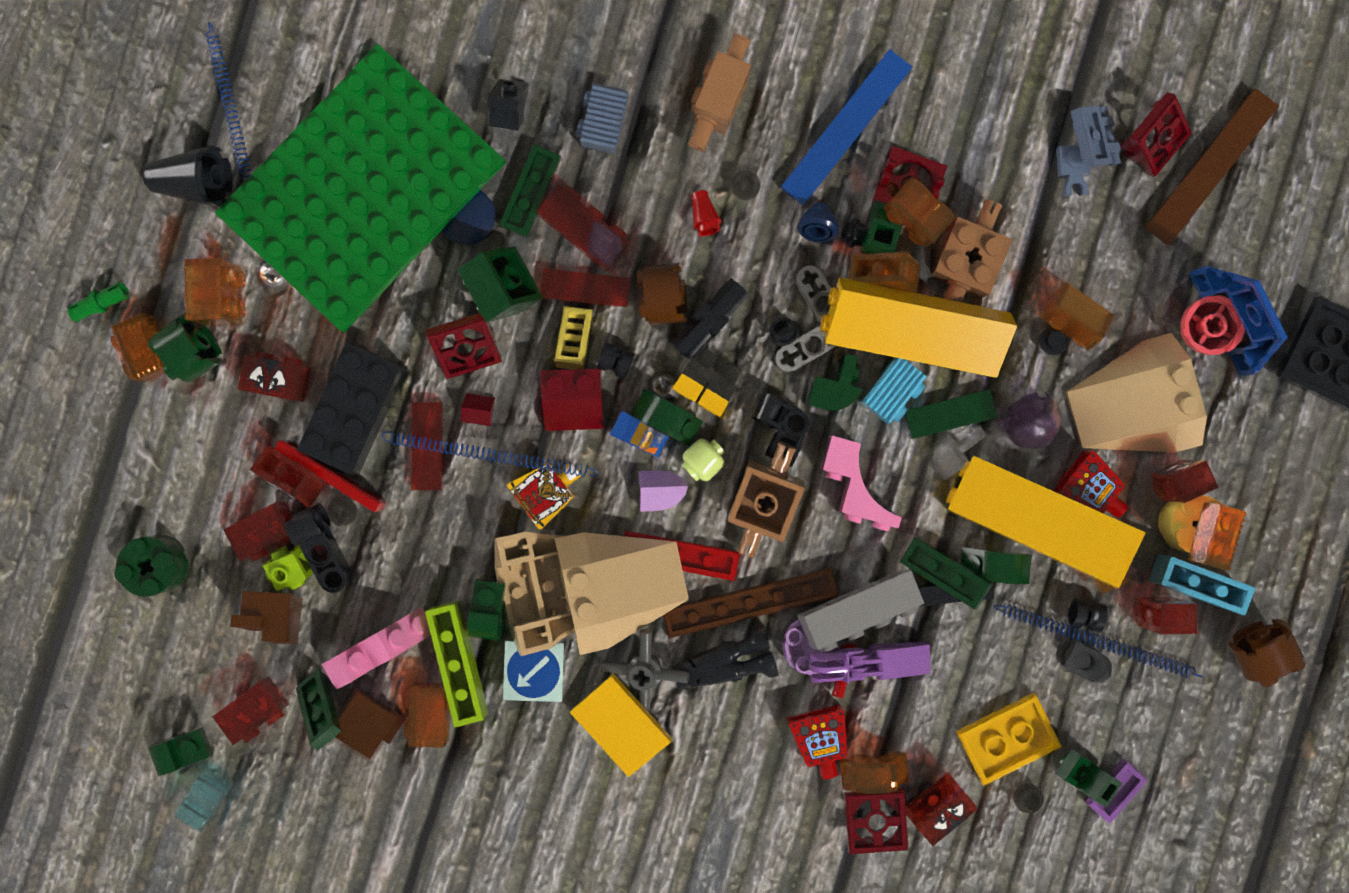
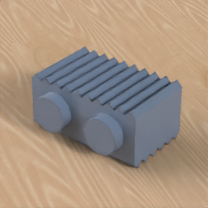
[576,83,629,154]

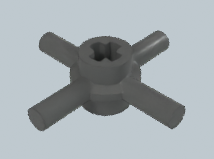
[601,629,689,712]

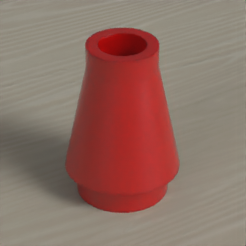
[691,190,722,237]

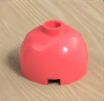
[1180,295,1245,355]

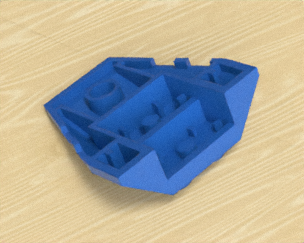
[1188,266,1288,376]

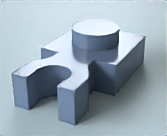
[1056,145,1091,197]

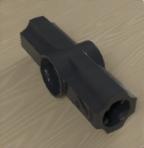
[671,278,749,360]

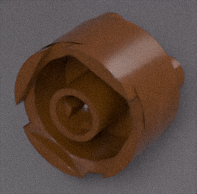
[637,262,687,325]
[1229,619,1305,687]

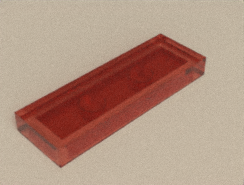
[541,268,631,308]
[411,402,443,490]

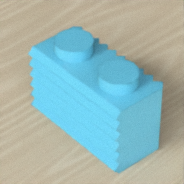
[859,357,927,424]

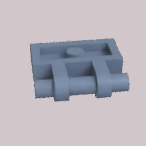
[1070,106,1121,169]

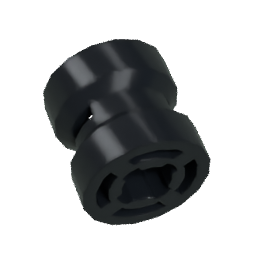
[597,341,635,380]
[1068,598,1108,633]

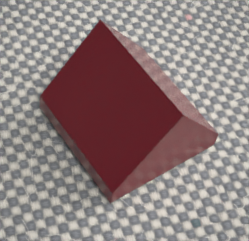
[461,393,495,426]

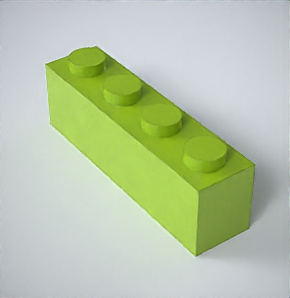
[425,600,488,728]

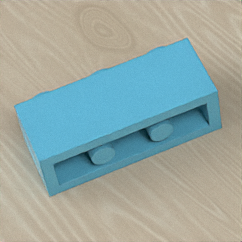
[1148,554,1255,616]

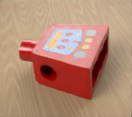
[1052,450,1128,519]
[786,704,848,779]

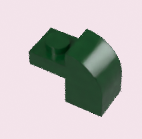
[860,201,904,261]
[805,354,862,411]
[630,389,703,447]
[961,547,1032,584]
[468,579,506,641]
[148,727,213,776]
[1055,749,1123,808]

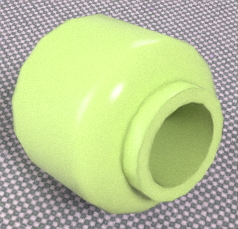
[681,438,725,481]

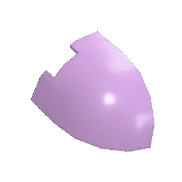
[638,470,688,512]

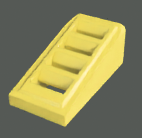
[554,306,593,370]

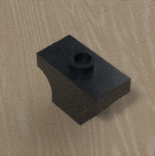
[487,79,529,131]

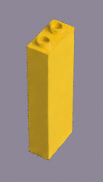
[820,277,1017,378]
[946,456,1146,589]

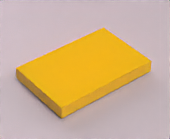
[570,673,673,777]
[955,693,1062,786]

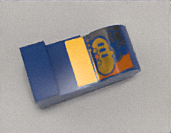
[609,411,669,458]

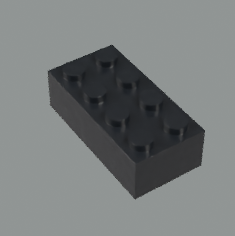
[297,342,408,475]

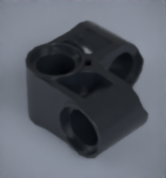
[751,392,810,467]

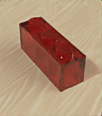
[536,185,628,272]

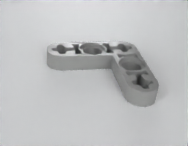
[774,266,836,373]

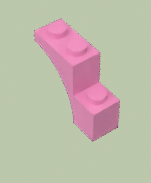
[820,436,902,532]
[321,607,431,690]

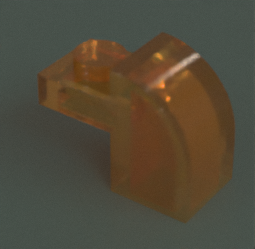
[840,751,909,794]

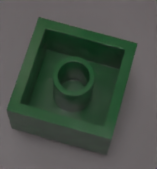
[458,246,543,323]

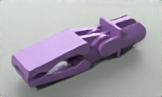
[810,641,930,684]

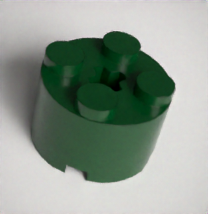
[147,313,222,382]
[114,535,189,597]

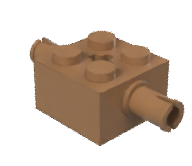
[687,34,751,152]
[931,199,1013,302]
[727,442,805,558]

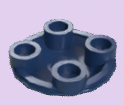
[442,191,496,245]

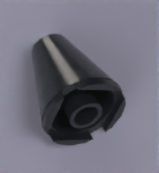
[143,146,233,207]

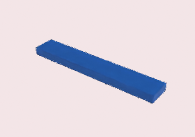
[780,49,912,206]

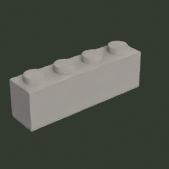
[797,570,924,652]

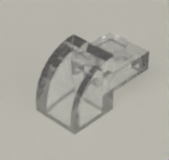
[931,425,987,480]

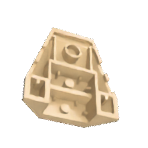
[1065,333,1207,453]
[495,532,575,656]
[554,532,689,655]

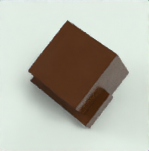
[230,591,303,645]
[333,687,406,763]

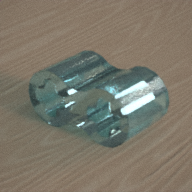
[174,768,232,832]

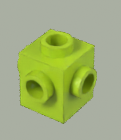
[263,546,313,592]

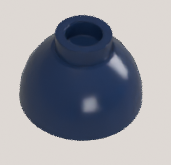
[797,203,838,243]

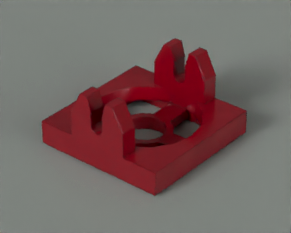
[1120,92,1192,177]
[871,146,948,222]
[426,313,502,379]
[844,784,909,854]

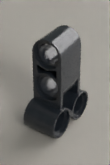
[285,503,351,593]

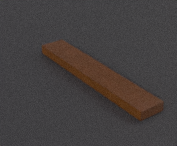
[1144,88,1279,245]
[663,567,839,638]

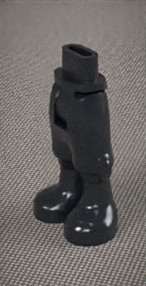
[672,622,779,689]

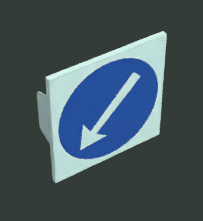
[503,641,564,702]

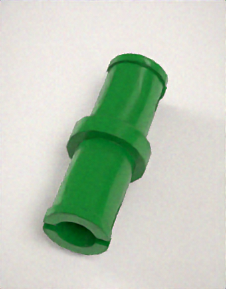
[66,281,130,323]

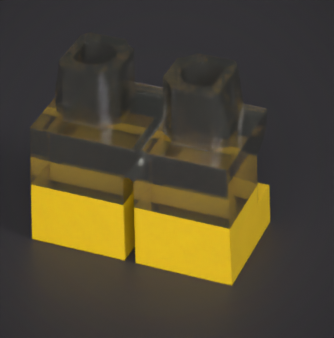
[672,348,741,418]

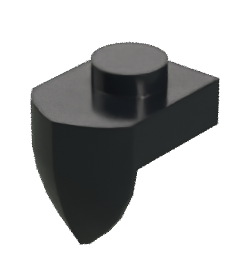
[1064,641,1112,684]

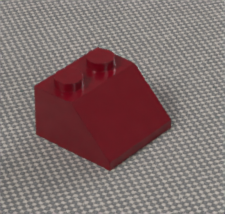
[540,369,604,431]

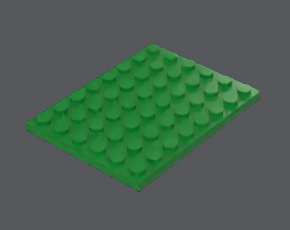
[215,44,506,333]

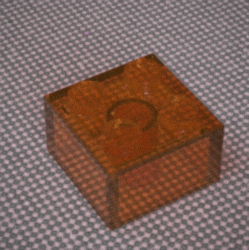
[184,258,246,326]

